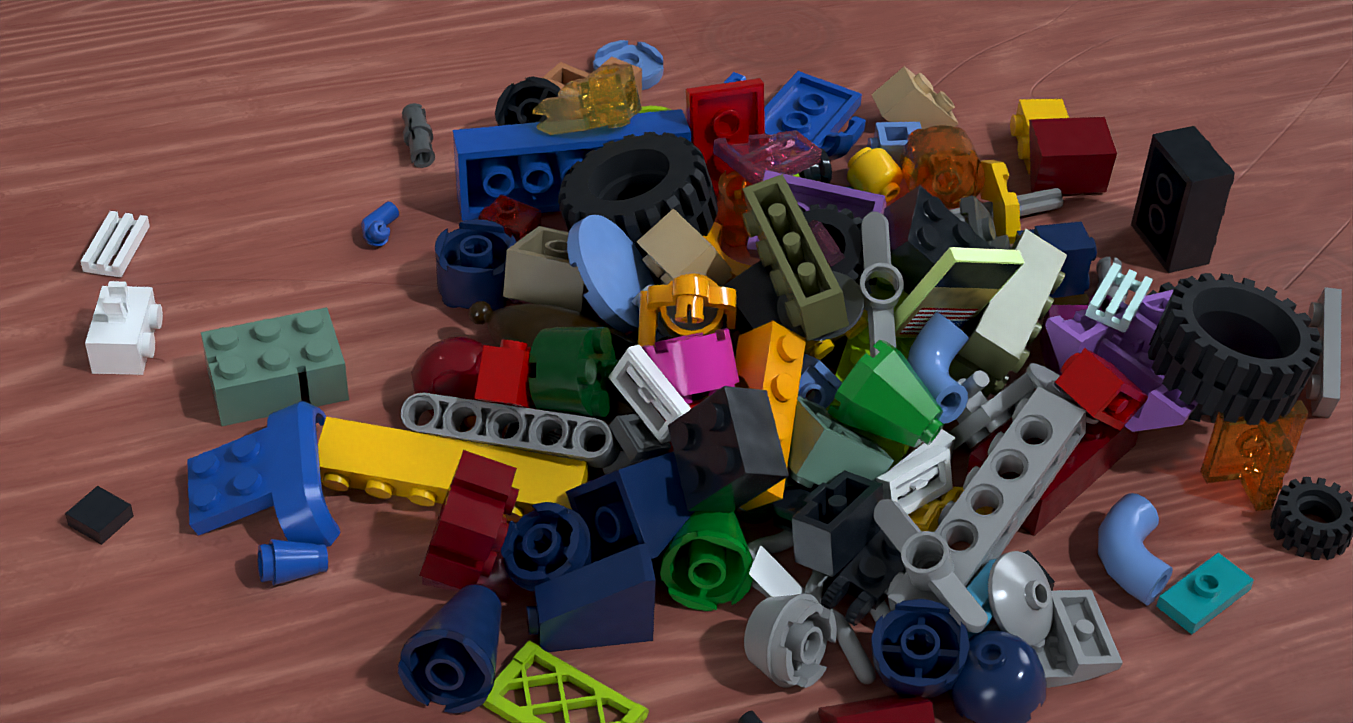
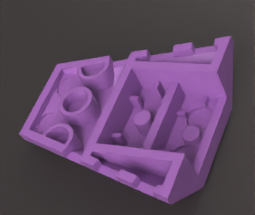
[1045,290,1198,432]

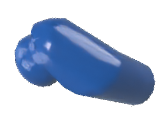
[361,201,399,247]

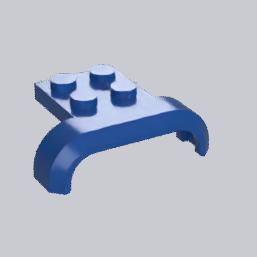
[724,71,866,160]
[187,401,341,547]

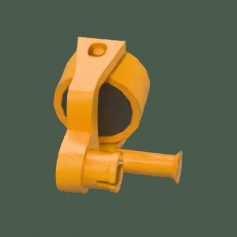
[638,273,737,347]

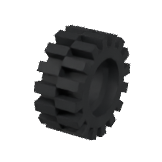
[1270,477,1353,560]

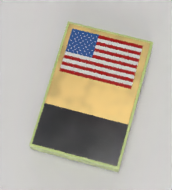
[894,247,1025,338]

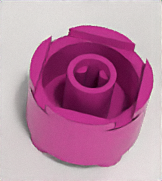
[641,328,740,404]

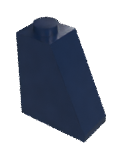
[526,544,656,652]

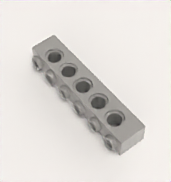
[887,386,1086,611]

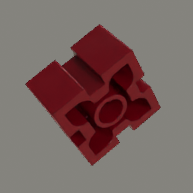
[419,450,519,589]

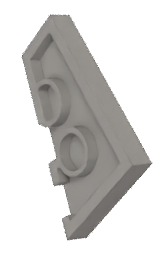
[1306,287,1342,418]

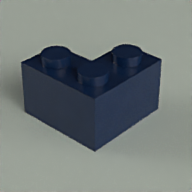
[1015,221,1097,298]

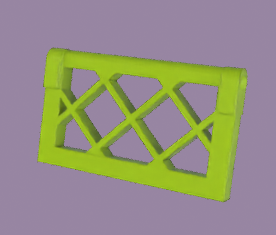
[482,641,649,723]

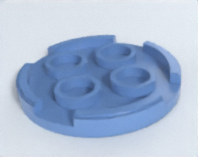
[567,215,655,334]

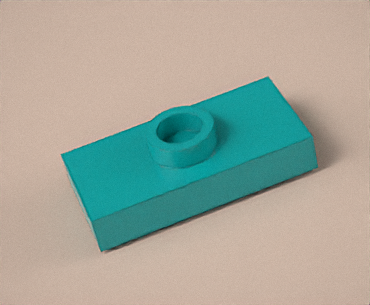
[1156,552,1254,635]

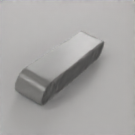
[401,393,620,468]

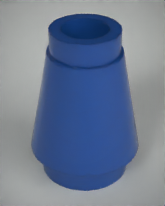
[258,539,328,586]

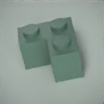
[788,395,894,488]

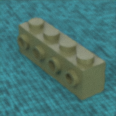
[742,174,849,341]

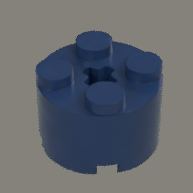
[435,219,516,311]

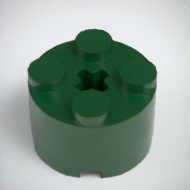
[529,327,619,417]

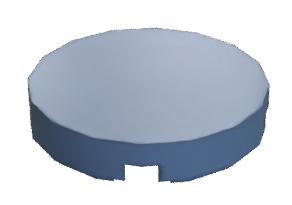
[593,40,664,90]

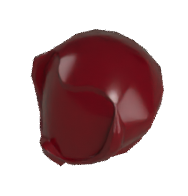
[411,337,485,428]

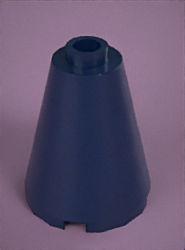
[398,585,502,714]

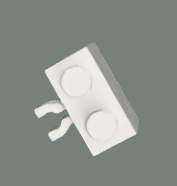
[85,281,163,375]

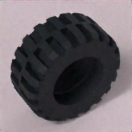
[558,132,718,258]

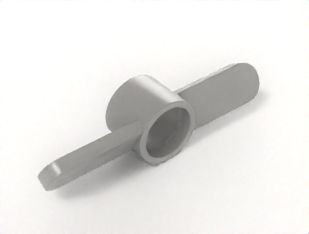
[859,212,904,358]
[874,499,988,633]

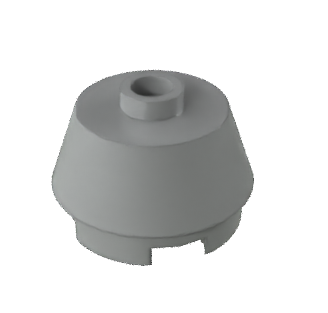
[744,593,837,688]

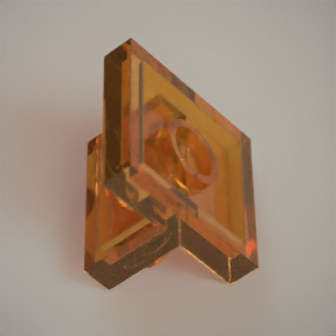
[1200,400,1309,511]

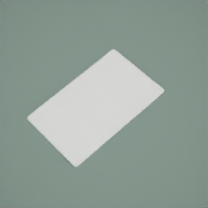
[749,546,805,597]

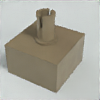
[503,226,590,313]

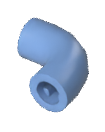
[907,312,969,424]
[1098,493,1173,606]

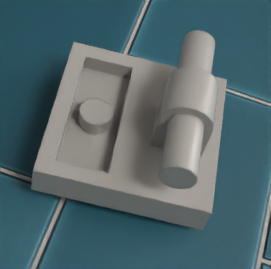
[949,370,1035,451]

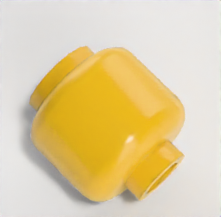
[846,147,903,203]

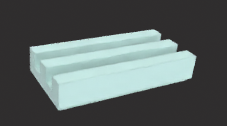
[1085,263,1153,332]

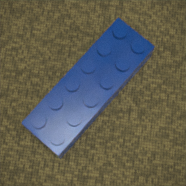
[453,109,691,221]

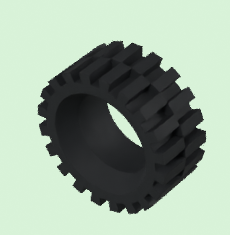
[1148,273,1322,425]

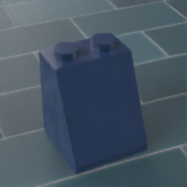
[565,451,695,563]

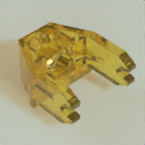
[533,64,642,135]

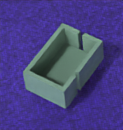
[201,307,349,426]

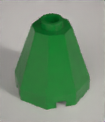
[828,339,944,447]

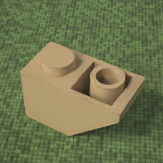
[871,66,958,132]

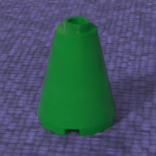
[660,511,753,611]

